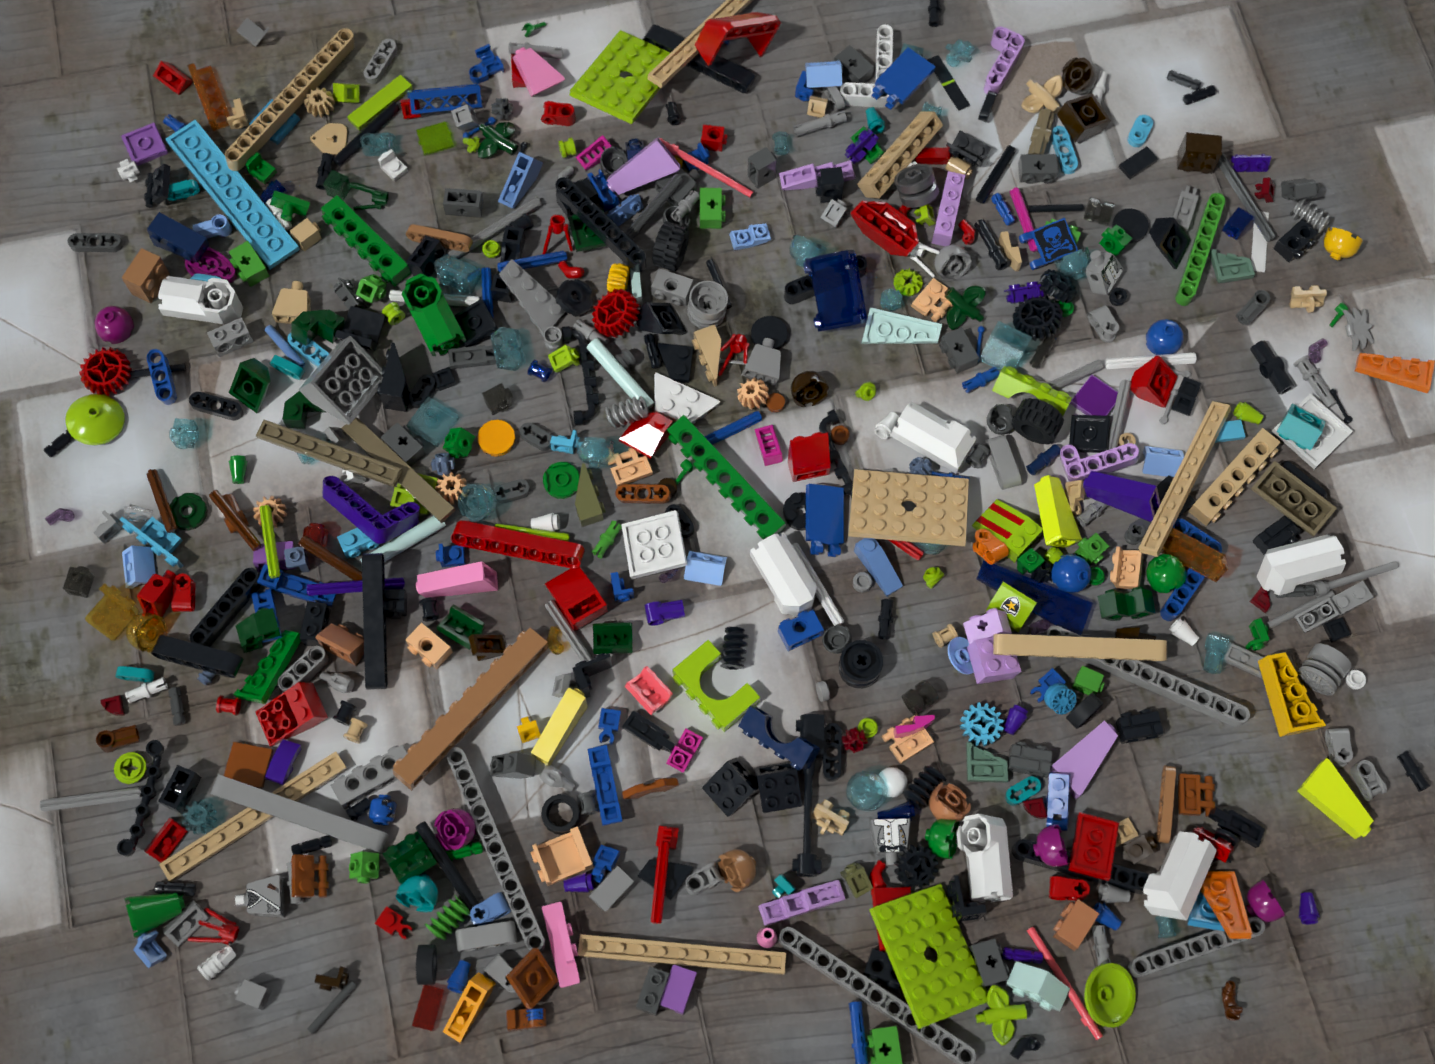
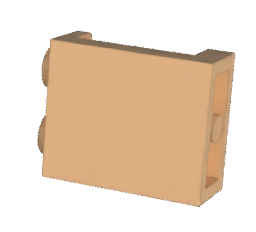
[530,826,593,886]

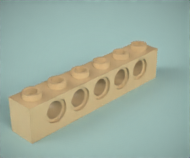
[857,112,943,198]
[1188,428,1280,526]

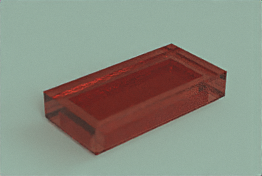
[412,985,445,1032]

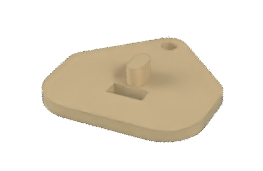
[310,123,347,156]

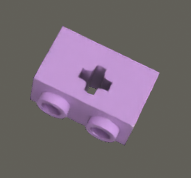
[963,608,1012,645]

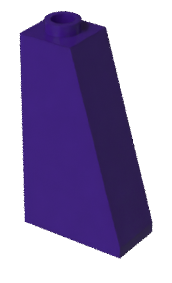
[1083,471,1160,522]

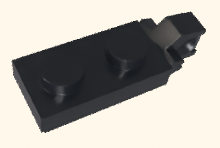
[622,710,675,753]
[1208,807,1265,848]

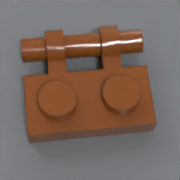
[1178,774,1215,817]
[292,855,329,898]

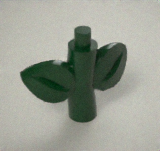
[478,122,518,159]
[945,286,986,330]

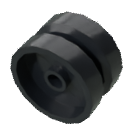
[838,640,883,689]

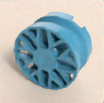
[1044,683,1076,715]

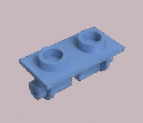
[607,194,644,227]

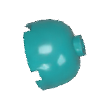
[396,873,438,912]

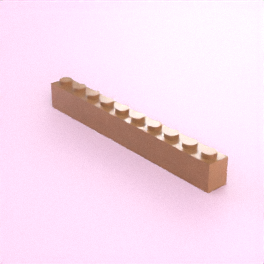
[392,628,548,791]

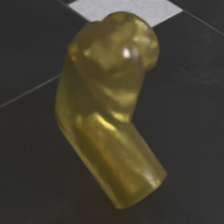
[546,627,564,655]

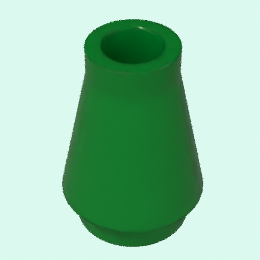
[228,455,248,484]

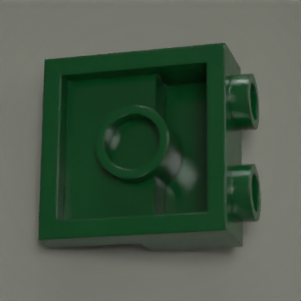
[568,210,611,252]
[383,832,437,885]

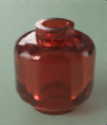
[302,523,329,548]

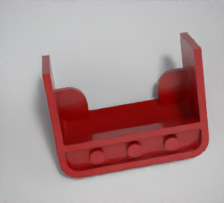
[694,12,781,66]

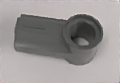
[1236,290,1270,326]

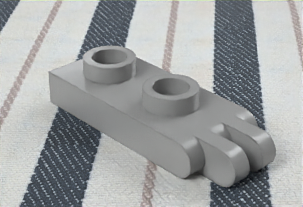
[1173,185,1199,232]

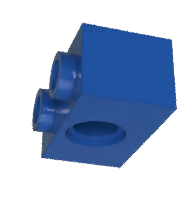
[778,610,824,651]

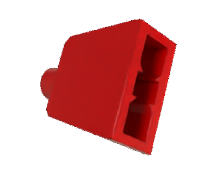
[137,570,177,620]

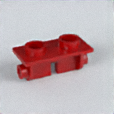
[1193,827,1234,863]

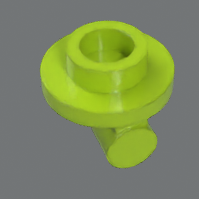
[463,136,480,153]
[855,382,876,401]
[923,567,945,589]

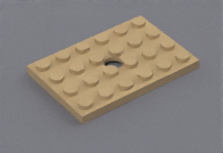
[848,469,969,546]

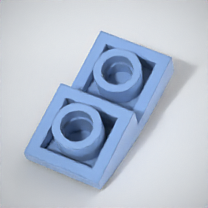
[729,223,771,250]

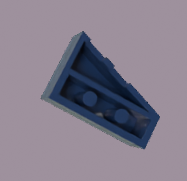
[147,212,209,263]

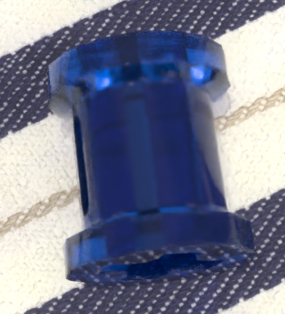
[527,360,552,382]

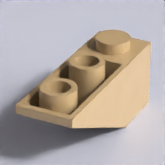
[692,325,721,387]

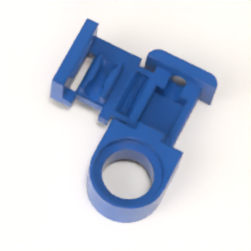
[469,44,505,84]

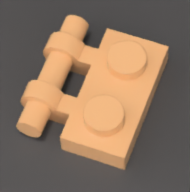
[911,278,953,322]
[606,448,653,487]
[882,715,934,764]

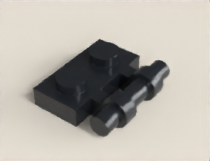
[144,164,170,208]

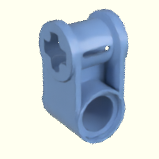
[470,892,511,926]

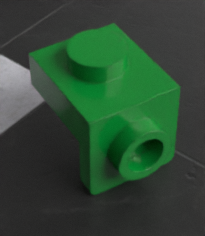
[245,152,277,184]
[1017,548,1044,575]
[1245,618,1270,651]

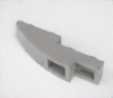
[1294,581,1373,633]

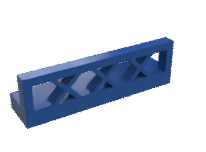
[407,84,482,114]

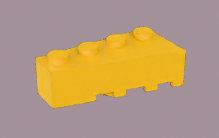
[1258,652,1326,737]

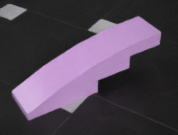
[779,160,855,190]
[758,880,845,926]

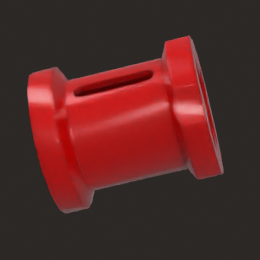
[216,695,241,716]

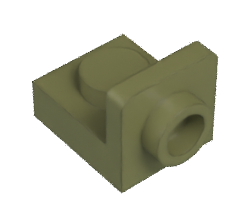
[840,863,873,898]

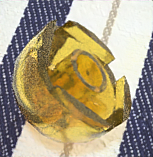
[126,612,167,652]

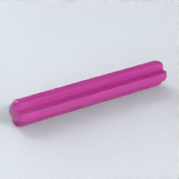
[1010,187,1038,252]

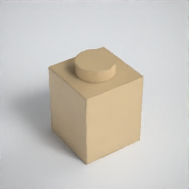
[290,218,322,252]

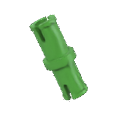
[592,521,622,558]

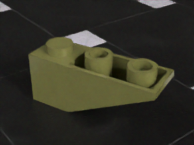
[575,463,606,527]

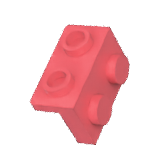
[625,666,673,715]

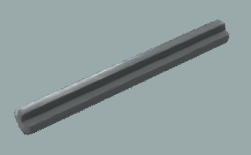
[625,174,683,240]

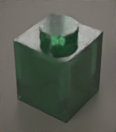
[323,170,351,201]

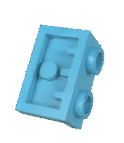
[337,528,379,559]

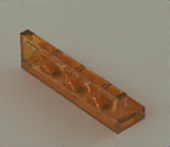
[187,63,230,131]
[1161,528,1228,582]

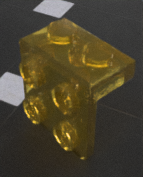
[85,583,140,641]

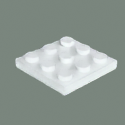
[1272,393,1353,469]
[621,510,687,579]

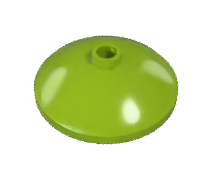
[65,394,125,445]
[1084,963,1136,1028]

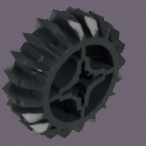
[1013,295,1063,342]

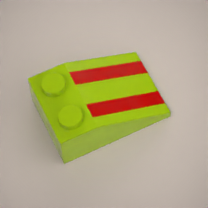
[972,499,1043,563]

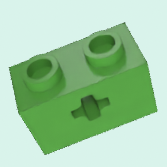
[700,188,725,229]
[229,241,270,287]
[867,1026,903,1064]

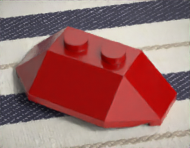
[850,200,919,257]

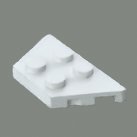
[655,373,720,424]

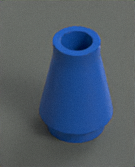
[1092,902,1122,931]
[447,960,471,994]

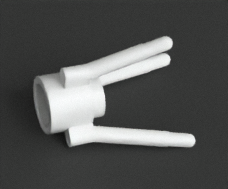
[909,242,940,278]

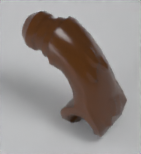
[1222,981,1243,1020]

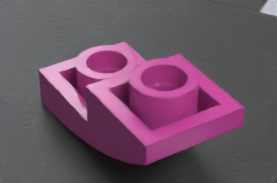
[666,728,704,773]

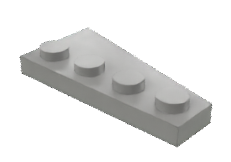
[499,259,565,337]

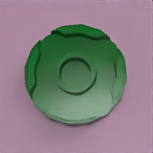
[543,462,580,499]

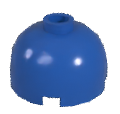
[1145,319,1184,355]
[1052,554,1092,593]

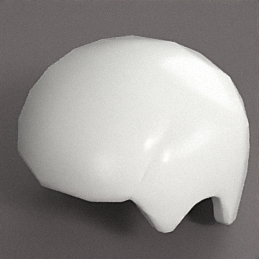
[876,767,908,798]

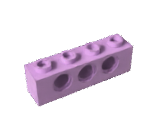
[932,171,965,247]

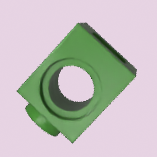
[1072,666,1105,695]

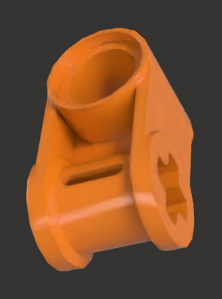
[972,529,1009,565]

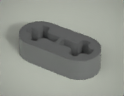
[520,423,552,451]
[494,479,530,504]

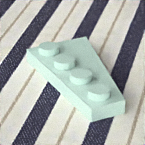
[862,307,942,344]

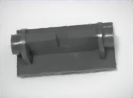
[334,278,367,310]

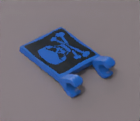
[1019,218,1078,270]

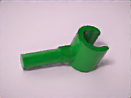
[522,22,546,37]
[1329,302,1348,327]
[675,459,693,485]

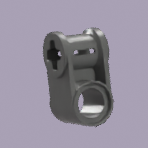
[1124,518,1151,545]

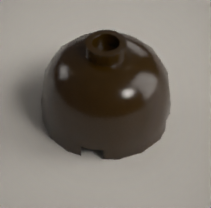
[1061,57,1097,94]
[791,371,829,407]

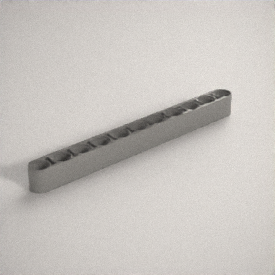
[1044,625,1250,727]
[447,747,546,952]
[779,927,976,1064]

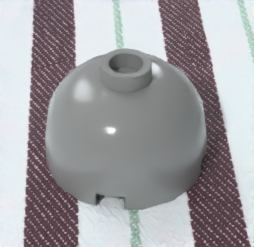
[934,245,972,282]

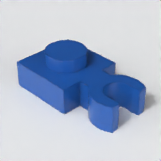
[1030,668,1066,703]
[598,708,621,745]

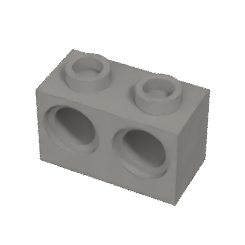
[207,317,254,357]

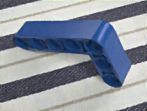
[1160,519,1222,621]

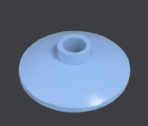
[948,637,974,675]

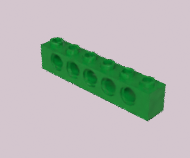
[321,195,411,287]

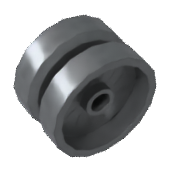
[894,164,939,208]

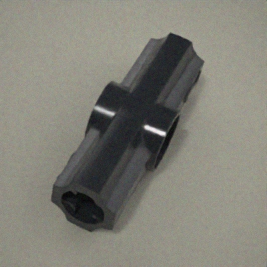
[1250,340,1294,394]

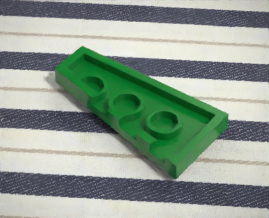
[233,630,301,704]

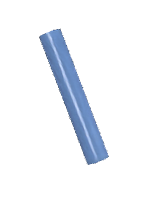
[265,325,305,368]

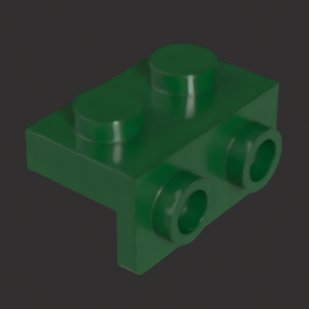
[437,604,485,650]
[593,622,633,654]

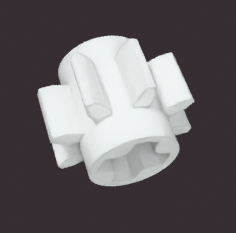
[117,159,140,182]

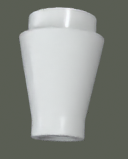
[875,412,899,439]
[531,513,560,532]
[1169,618,1199,646]

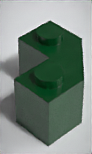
[291,309,345,346]
[282,391,327,429]
[1098,587,1156,621]
[236,608,281,653]

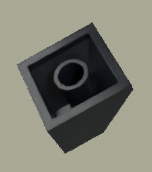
[1149,217,1191,269]
[636,302,687,334]

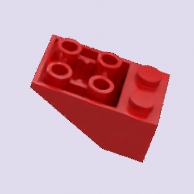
[787,432,831,482]
[545,567,608,631]
[255,682,328,747]

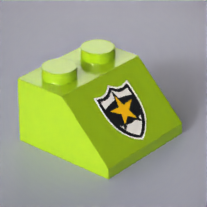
[985,582,1037,633]

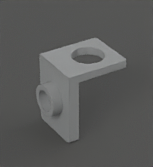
[237,18,270,47]

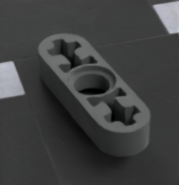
[67,233,123,252]

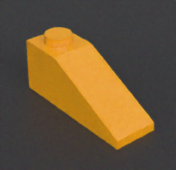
[443,972,496,1043]

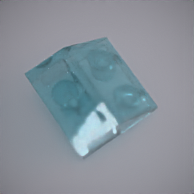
[434,254,481,294]
[979,321,1032,370]

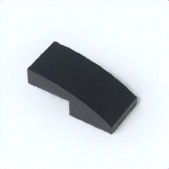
[1171,377,1202,416]

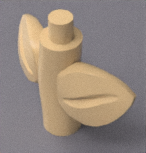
[1021,75,1063,115]

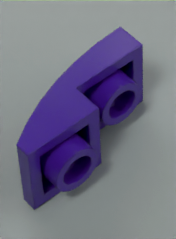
[265,739,302,785]

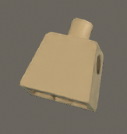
[272,281,311,324]

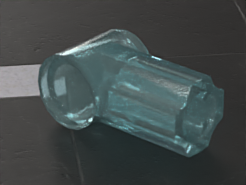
[1203,633,1229,674]

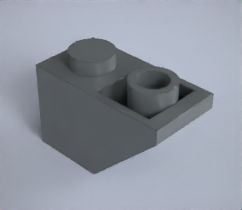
[490,752,536,779]

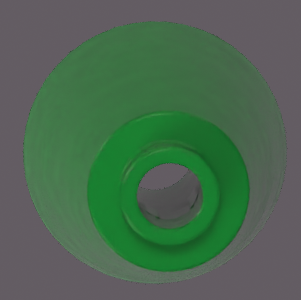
[124,893,185,938]

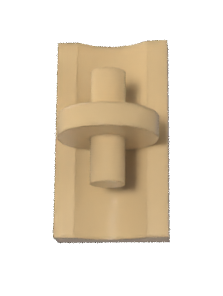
[1289,286,1327,313]
[812,799,850,835]

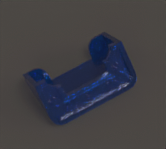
[803,250,867,332]

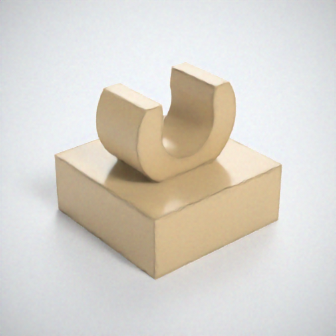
[807,96,828,118]

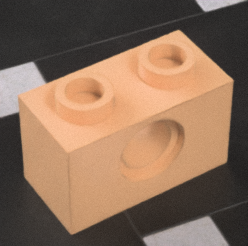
[406,623,453,669]

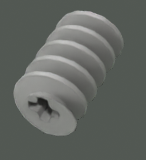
[1289,199,1330,236]
[605,396,648,428]

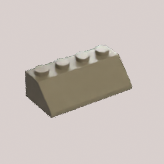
[1251,461,1337,537]

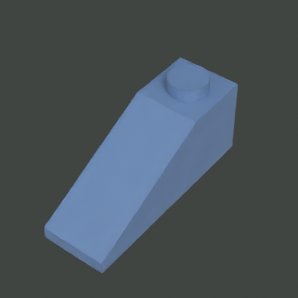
[498,152,543,209]
[854,538,903,597]

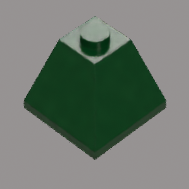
[229,358,271,413]

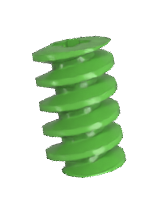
[425,895,470,940]

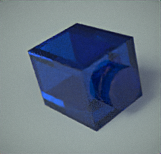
[1222,207,1253,240]

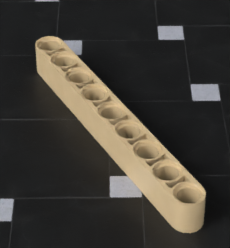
[993,634,1167,661]

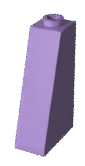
[607,137,681,195]
[1050,721,1118,800]

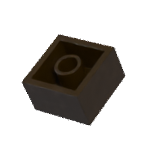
[1056,93,1111,142]
[1177,132,1222,174]

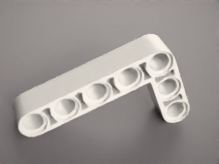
[840,24,893,108]

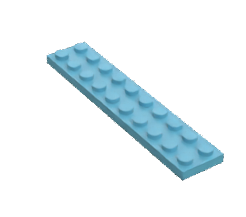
[166,120,300,269]

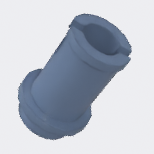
[197,671,216,686]

